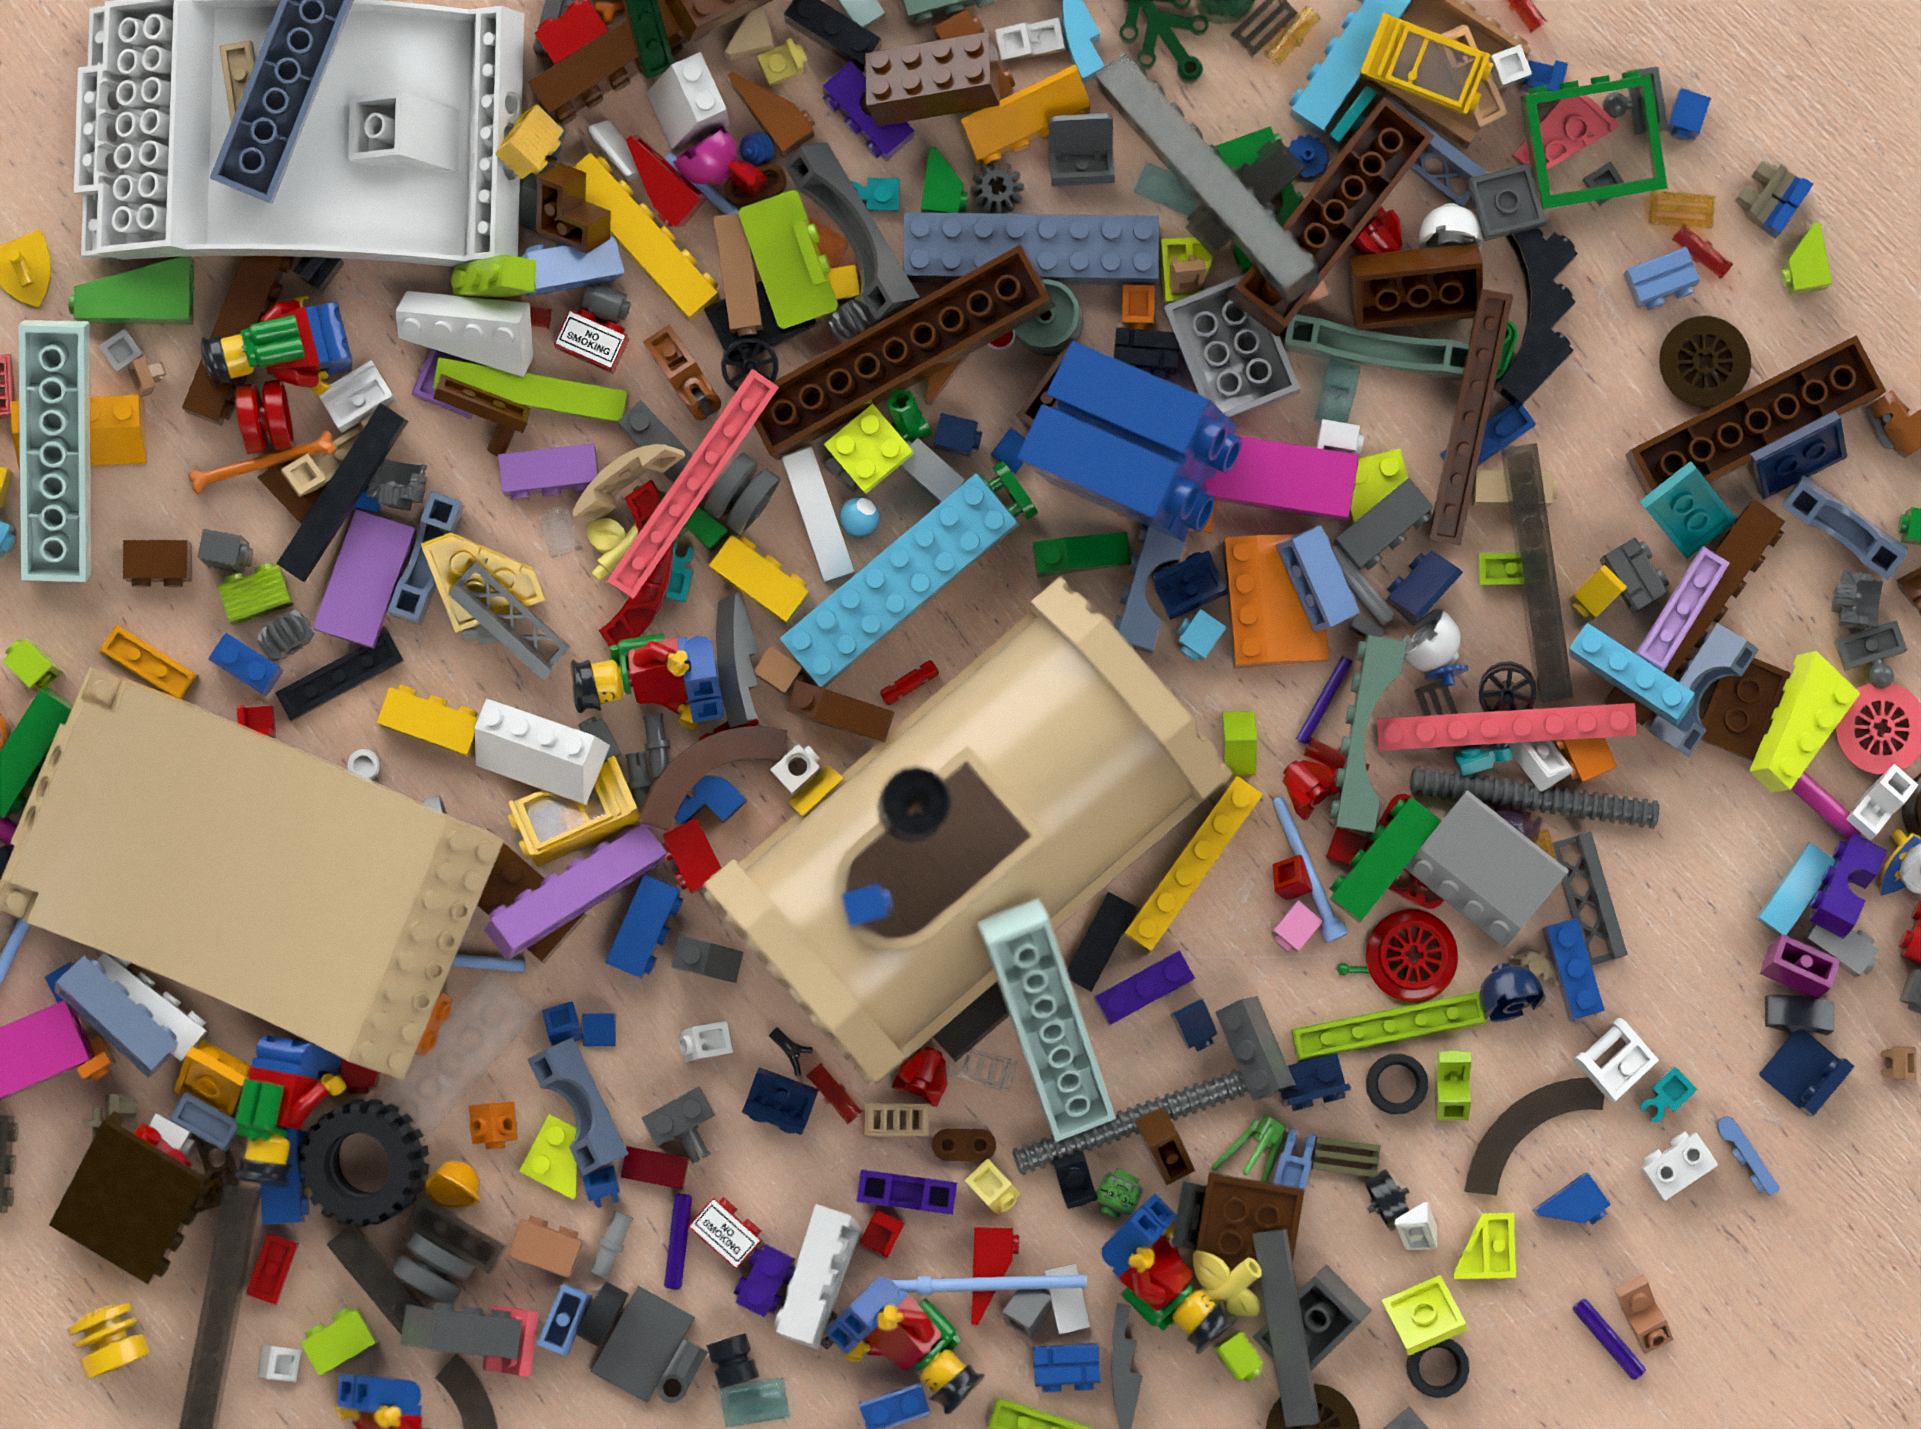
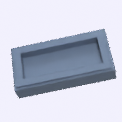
[169,1092,238,1152]

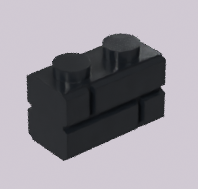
[1113,328,1179,379]

